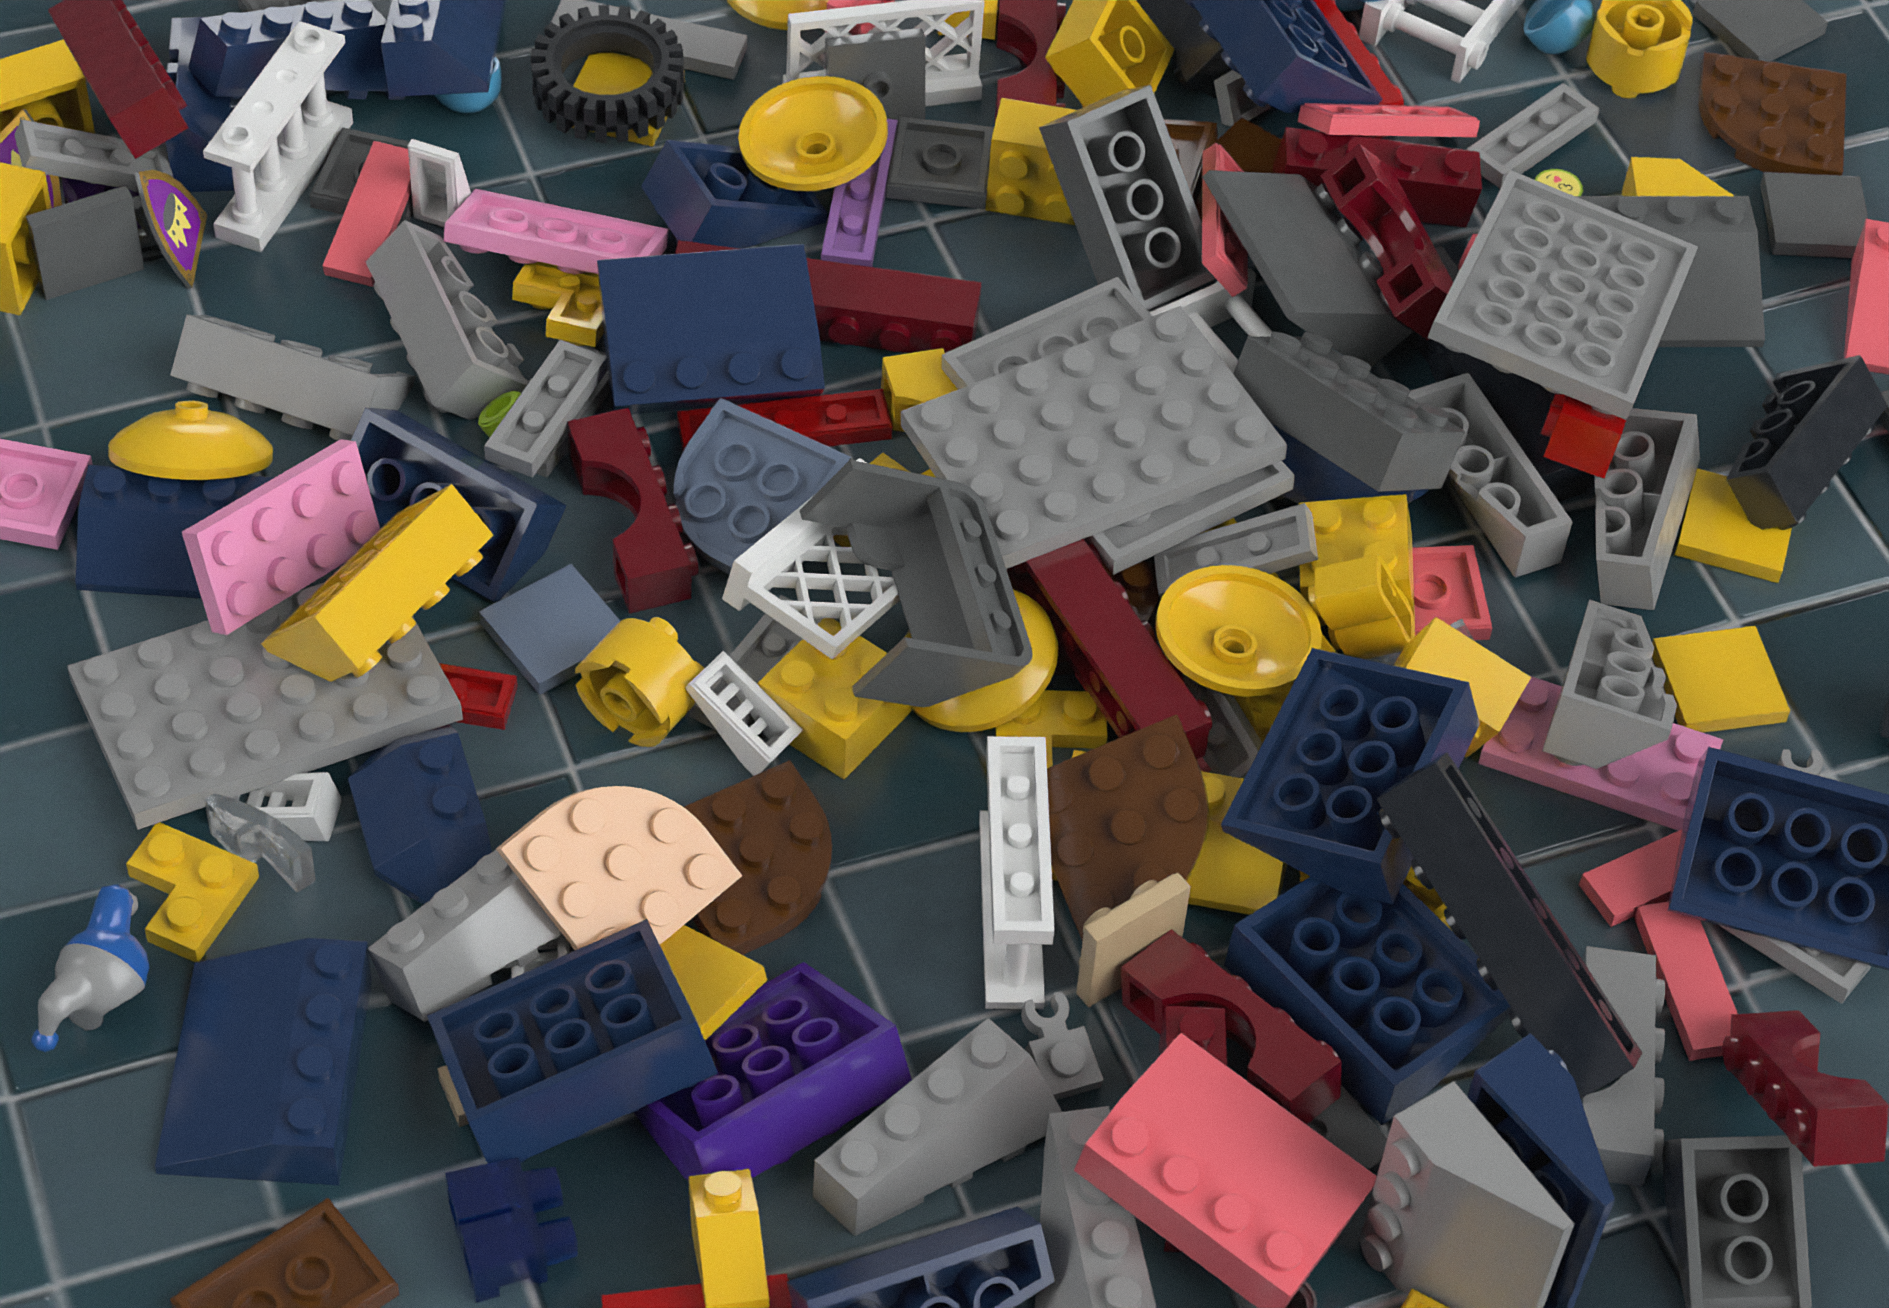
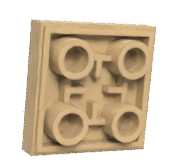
[1076,873,1191,1007]

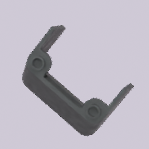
[799,460,1033,707]

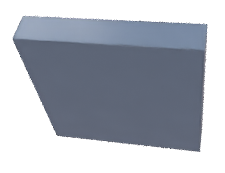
[479,564,620,695]

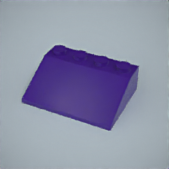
[633,962,912,1181]

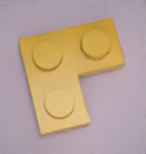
[512,261,604,347]
[995,690,1107,768]
[126,822,259,963]

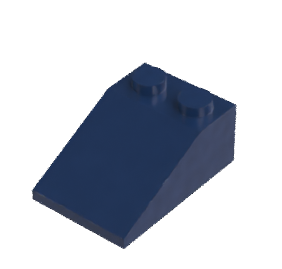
[641,140,829,249]

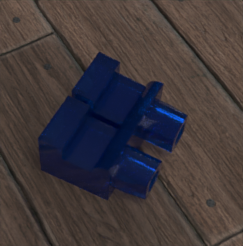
[445,1157,578,1303]

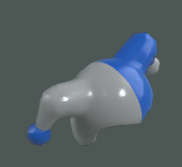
[31,884,149,1052]

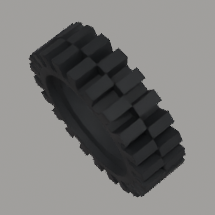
[531,5,684,143]

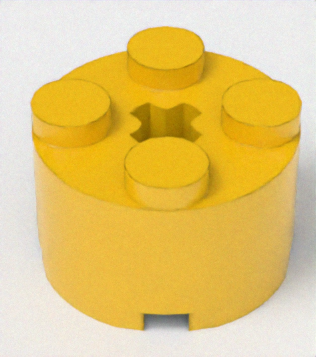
[1586,0,1692,99]
[575,617,705,747]

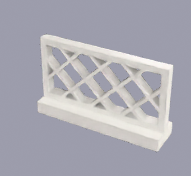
[783,0,984,107]
[722,458,900,659]

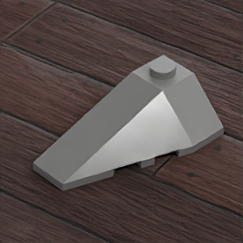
[1542,600,1677,769]

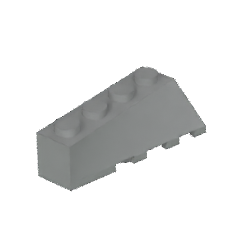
[366,220,532,420]
[170,315,416,441]
[1408,373,1572,578]
[1595,408,1700,610]
[367,850,562,1022]
[813,1018,1062,1236]
[1035,1106,1156,1308]

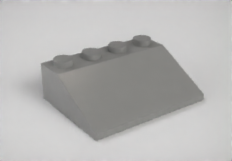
[1359,1082,1574,1308]

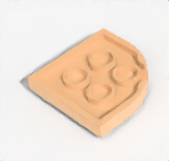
[496,786,742,950]

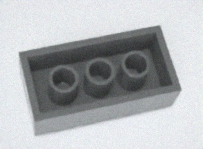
[1039,85,1216,310]
[1233,332,1465,492]

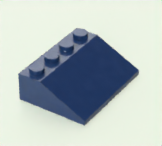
[1184,0,1383,113]
[597,244,825,414]
[1221,648,1480,904]
[1667,747,1889,971]
[1224,876,1512,1125]
[427,919,718,1174]
[155,938,372,1186]
[1467,1033,1615,1308]

